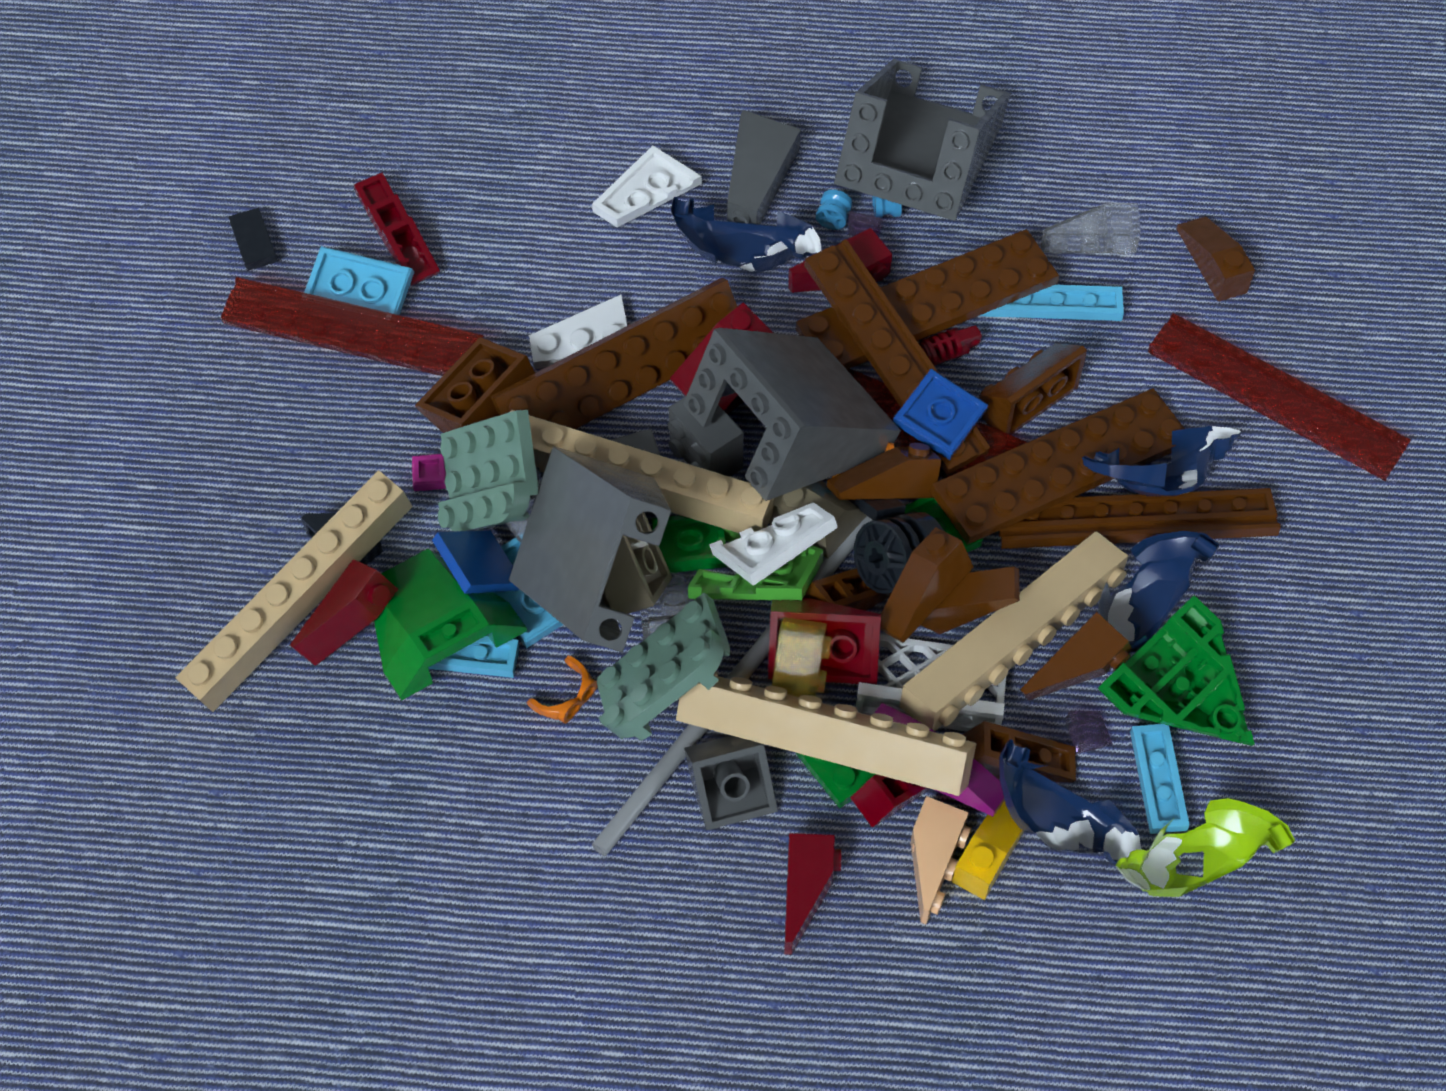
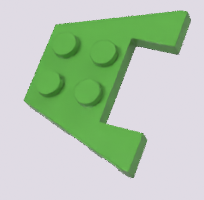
[688,526,823,600]

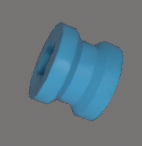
[815,189,852,230]
[872,196,902,219]

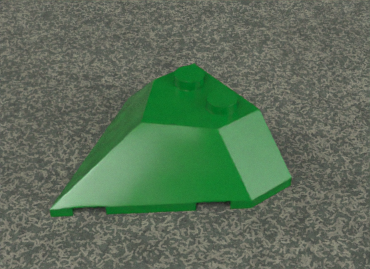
[1098,595,1255,746]

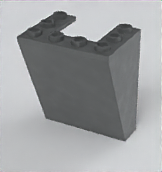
[834,59,1011,221]
[683,328,901,501]
[509,446,671,653]

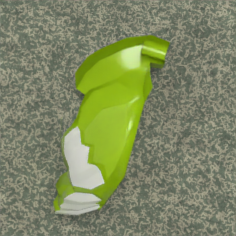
[1115,798,1296,897]

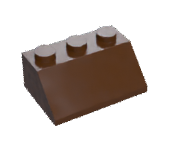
[415,337,535,433]
[979,343,1087,440]

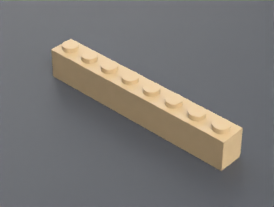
[510,410,774,534]
[175,470,413,712]
[899,531,1128,731]
[676,672,976,796]

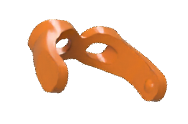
[527,655,598,724]

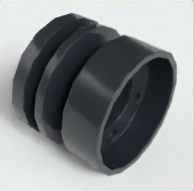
[853,511,944,594]

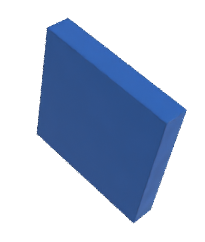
[893,369,988,460]
[432,530,519,594]

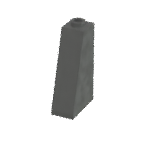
[727,110,801,225]

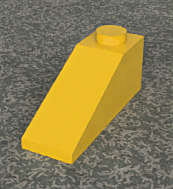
[952,801,1025,900]

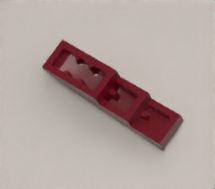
[354,172,440,286]

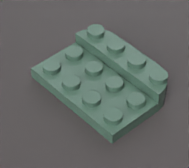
[438,410,538,531]
[596,592,730,741]

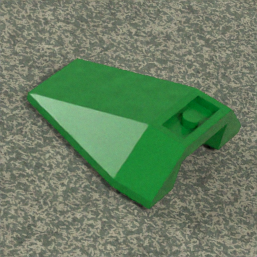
[374,549,527,701]

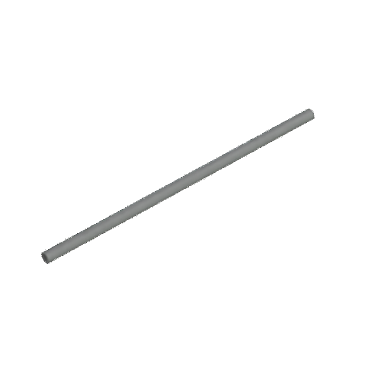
[592,516,872,856]

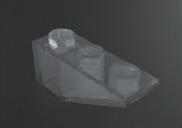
[1040,203,1141,255]

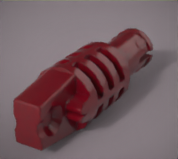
[919,325,982,367]

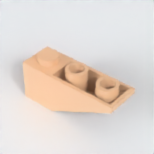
[910,796,972,924]

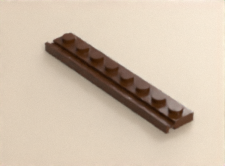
[804,239,990,475]
[998,488,1281,549]

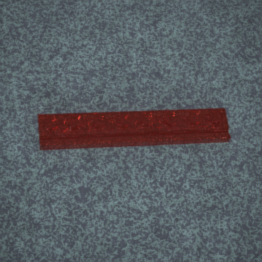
[220,277,484,376]
[1148,313,1411,481]

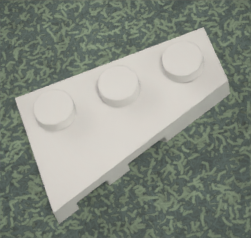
[592,146,702,227]
[529,295,627,370]
[709,502,838,586]

